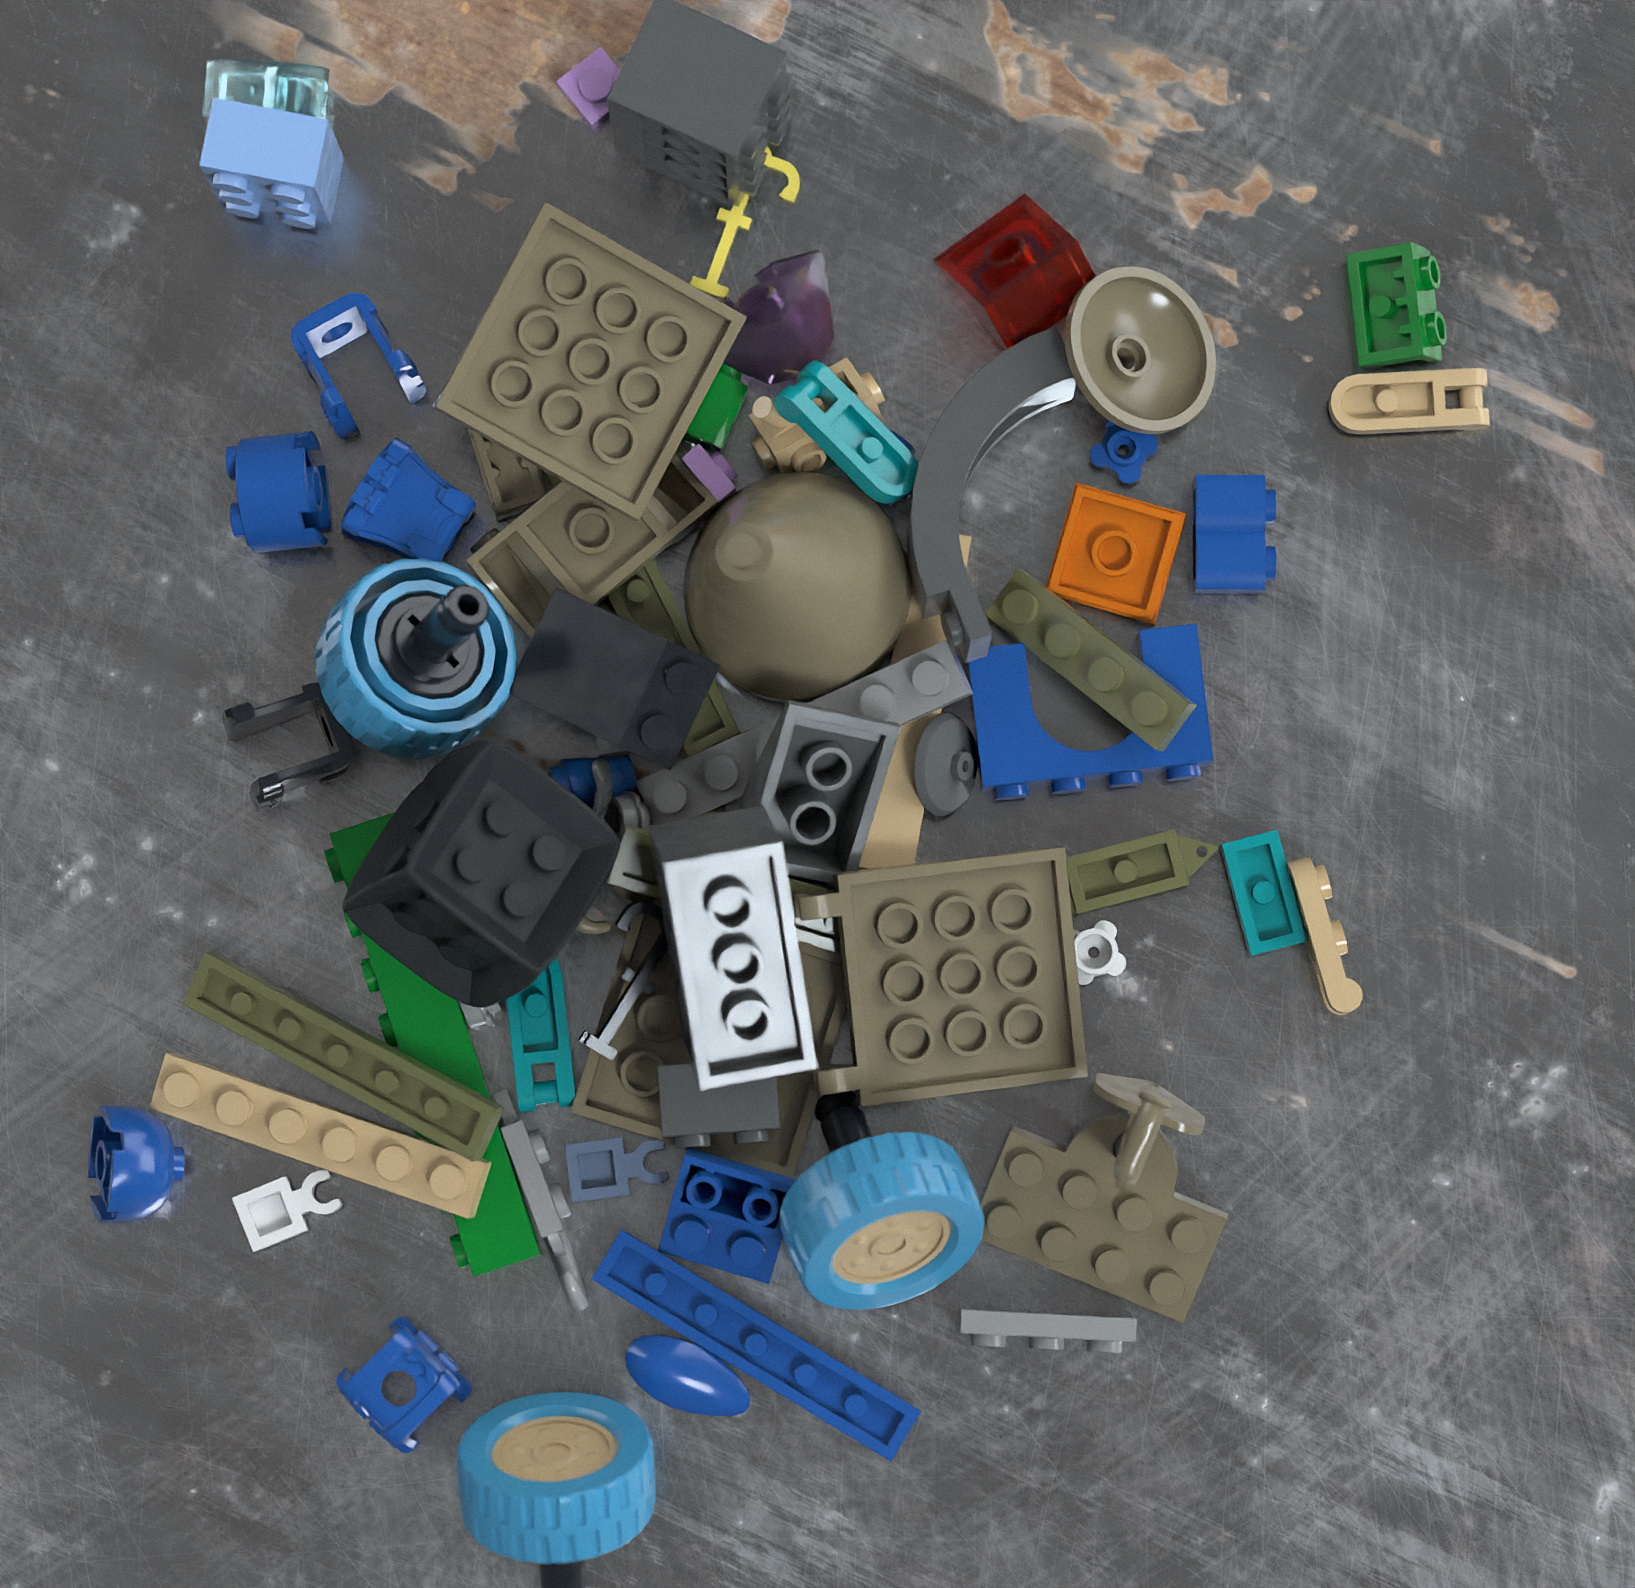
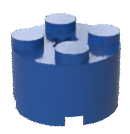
[225,431,331,553]

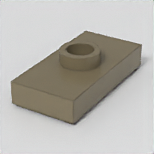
[467,428,548,520]

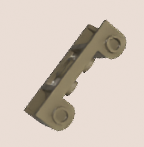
[466,454,719,640]

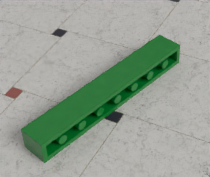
[324,812,543,1277]

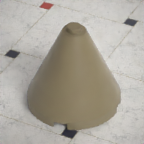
[684,472,912,703]

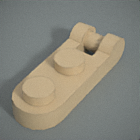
[1328,368,1490,435]
[1286,857,1363,1016]

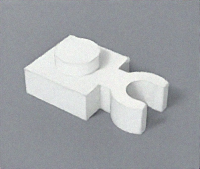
[232,1170,343,1252]

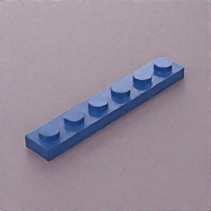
[591,1229,921,1461]

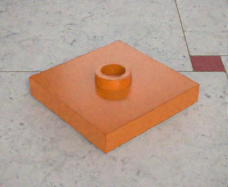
[1046,483,1187,625]

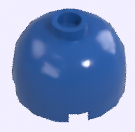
[88,1105,185,1223]

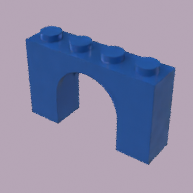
[966,624,1213,800]

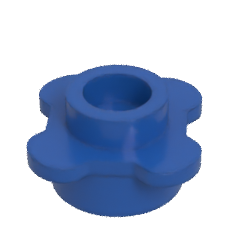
[1090,421,1158,484]

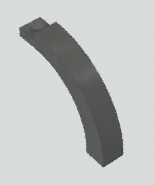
[907,326,1076,663]

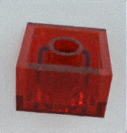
[934,193,1096,350]

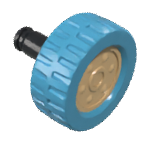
[780,1091,984,1310]
[457,1392,655,1588]

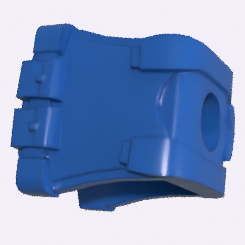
[291,292,427,440]
[340,437,476,562]
[336,1317,472,1453]

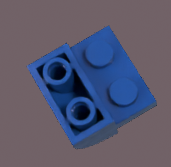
[658,1147,797,1284]

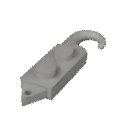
[493,1088,588,1311]

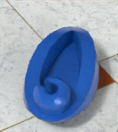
[625,1335,750,1416]

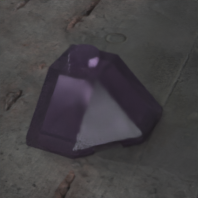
[720,249,835,385]

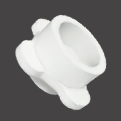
[1073,920,1126,985]

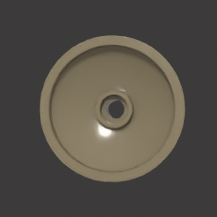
[1065,266,1216,434]

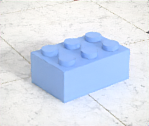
[199,97,344,229]

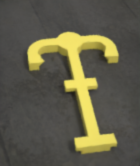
[690,146,800,300]

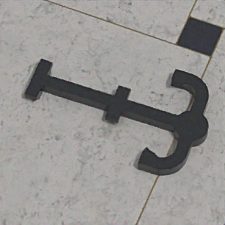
[578,900,668,1060]

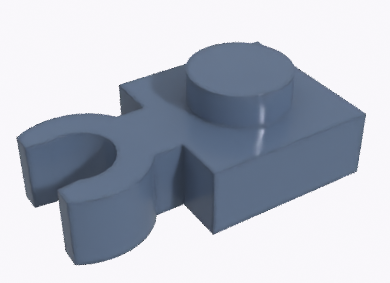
[564,1137,669,1203]

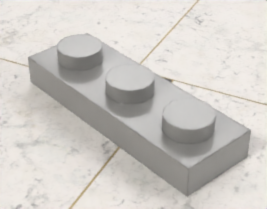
[959,1309,1137,1353]

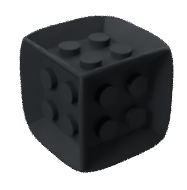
[342,740,621,1008]

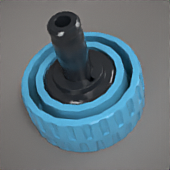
[315,558,517,760]

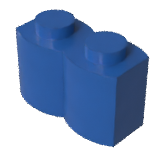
[1192,475,1276,594]

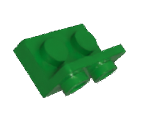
[1346,242,1447,369]

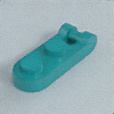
[773,360,918,504]
[506,958,576,1113]

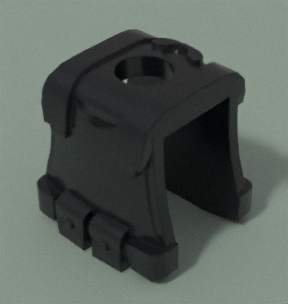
[222,682,353,812]

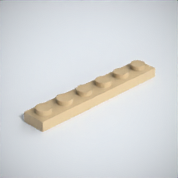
[149,1053,492,1219]

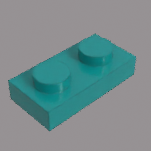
[1220,830,1307,957]

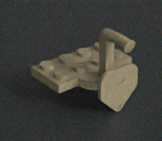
[980,1073,1228,1323]

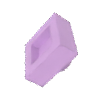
[556,47,620,130]
[681,444,738,506]

